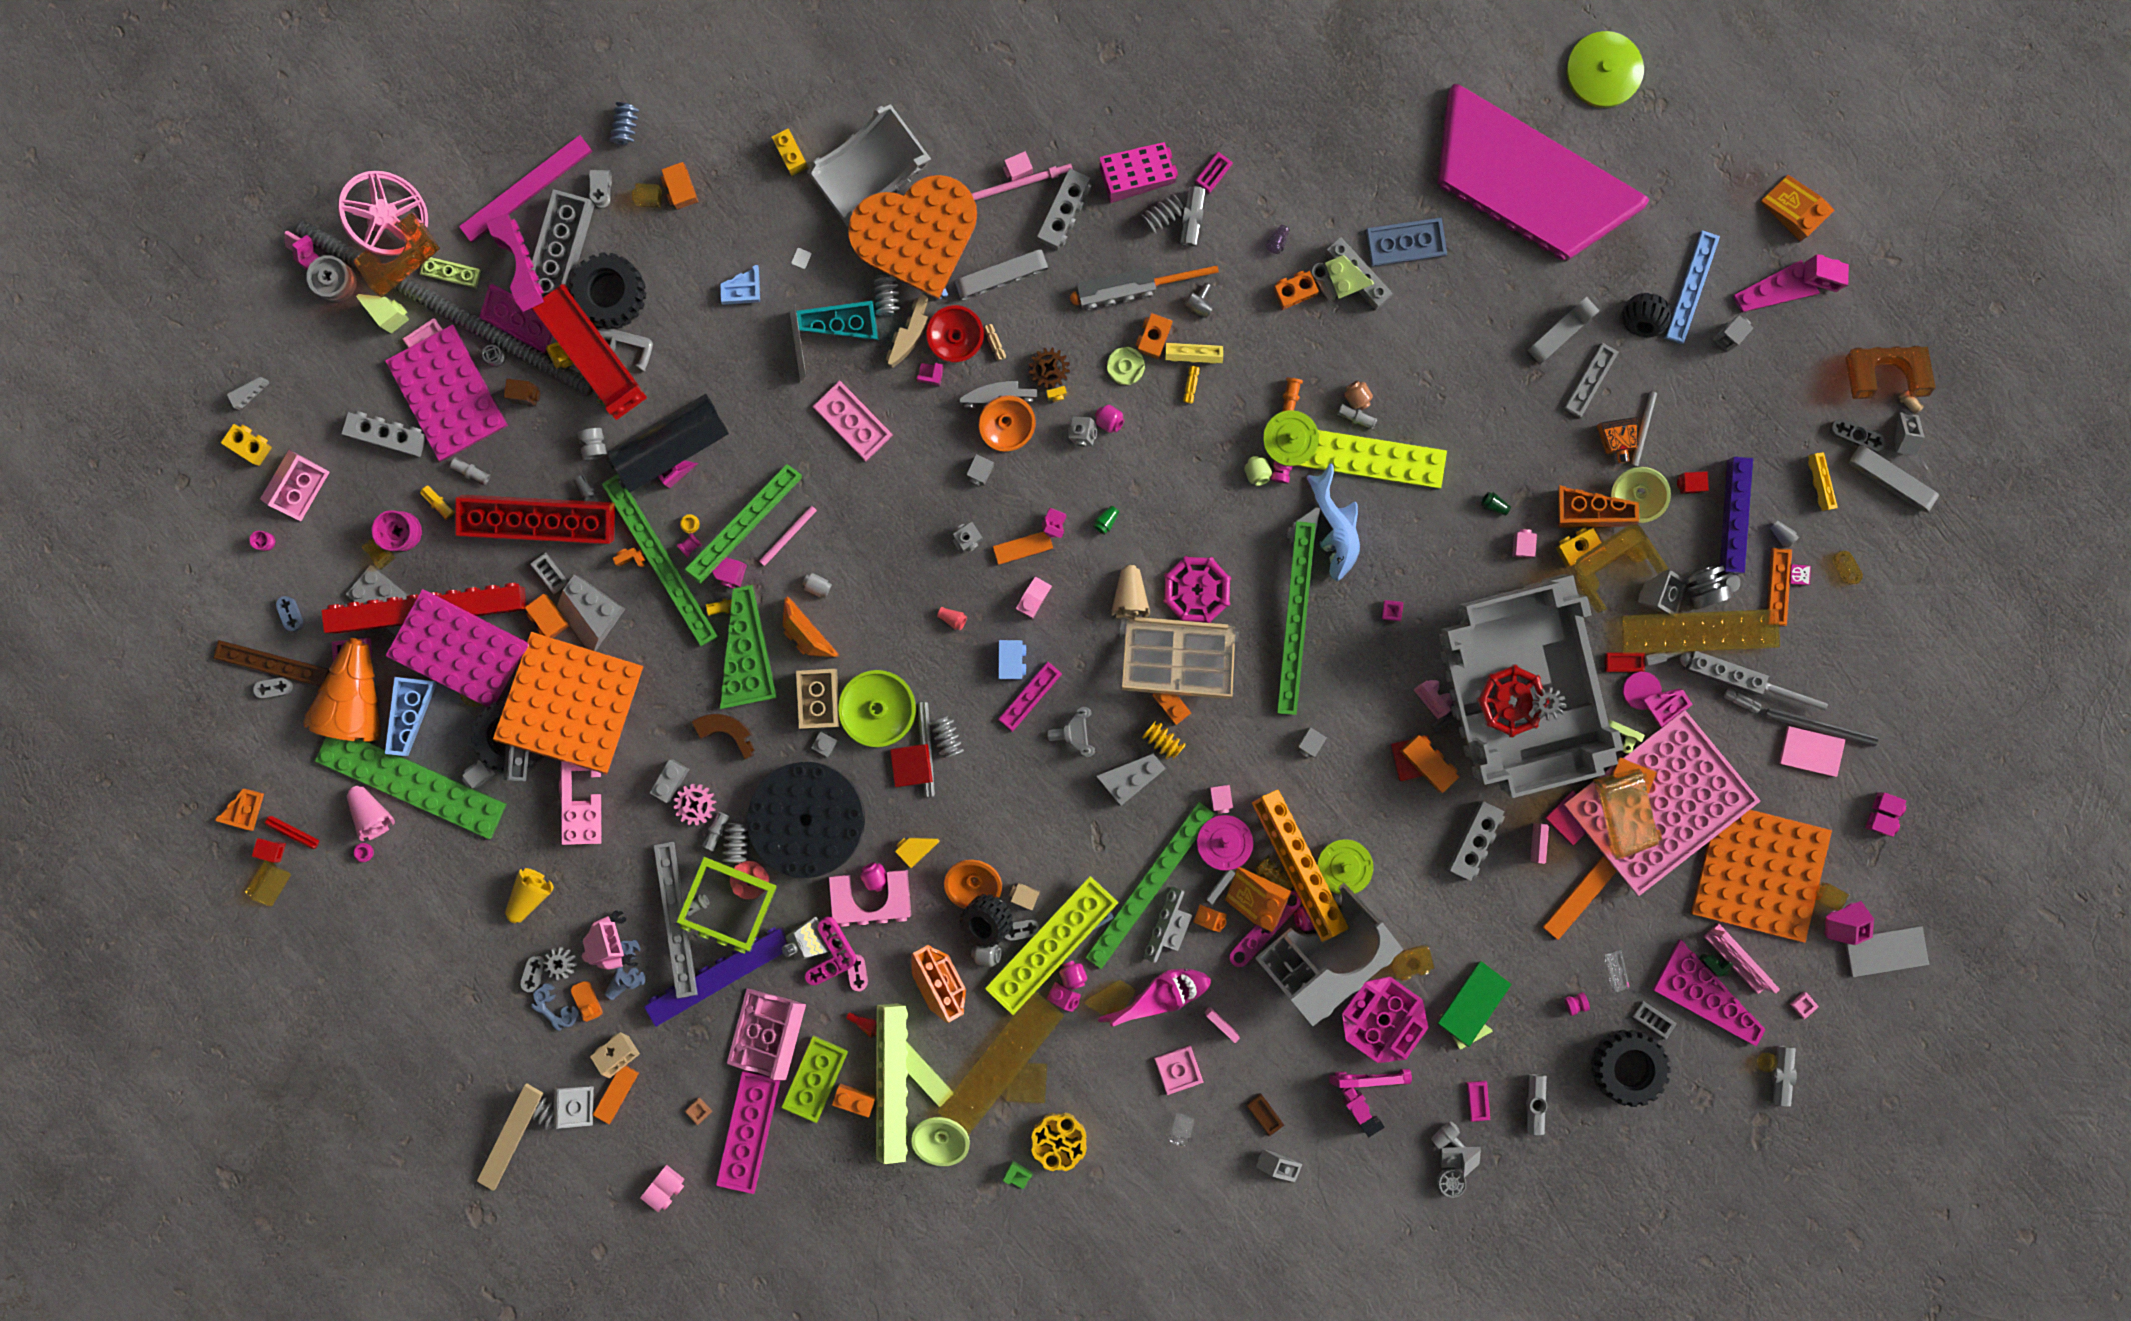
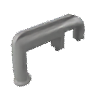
[597,327,653,372]

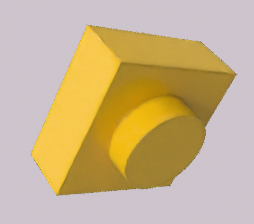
[1046,386,1067,402]

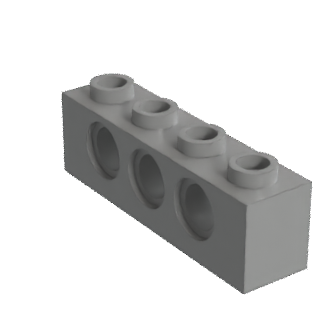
[1037,168,1092,250]
[1324,237,1392,310]
[342,411,426,457]
[1447,801,1505,881]

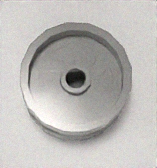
[307,255,357,302]

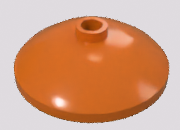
[978,395,1036,451]
[944,860,1002,909]

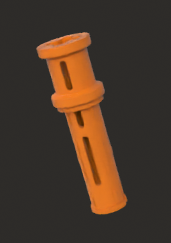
[1282,377,1303,412]

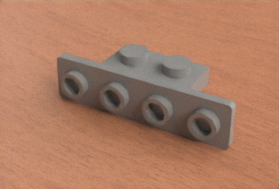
[1144,886,1192,963]

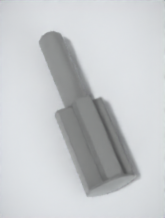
[1645,649,1684,666]

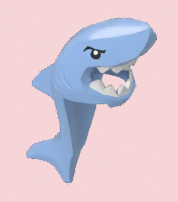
[1307,463,1360,581]

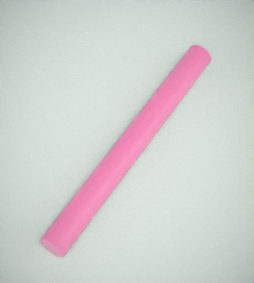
[759,505,817,566]

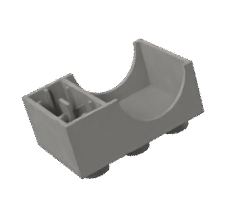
[1256,883,1403,1026]

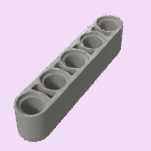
[955,250,1049,300]
[1848,445,1939,513]

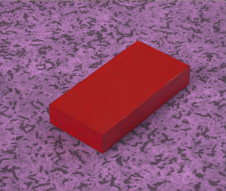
[1605,652,1645,672]

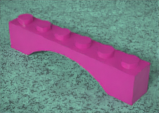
[487,213,544,312]

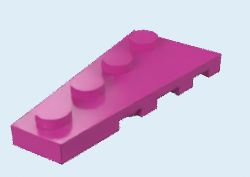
[1733,260,1820,313]

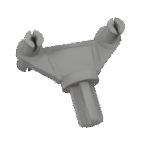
[1048,707,1095,757]

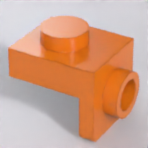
[613,548,645,568]
[1193,904,1227,932]

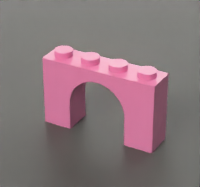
[829,870,911,927]

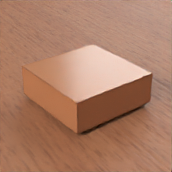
[685,1097,712,1125]

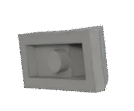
[1440,1147,1481,1177]

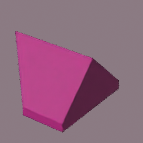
[658,460,699,488]

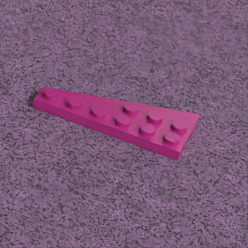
[1652,939,1766,1047]

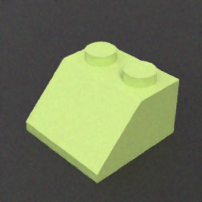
[356,294,409,334]

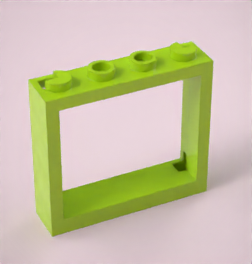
[677,857,777,954]

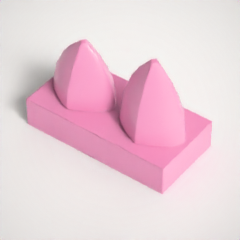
[1414,680,1452,719]

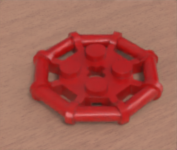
[1477,664,1549,738]

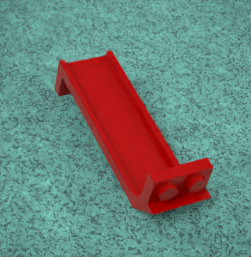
[532,284,647,420]

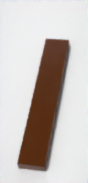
[213,640,330,686]

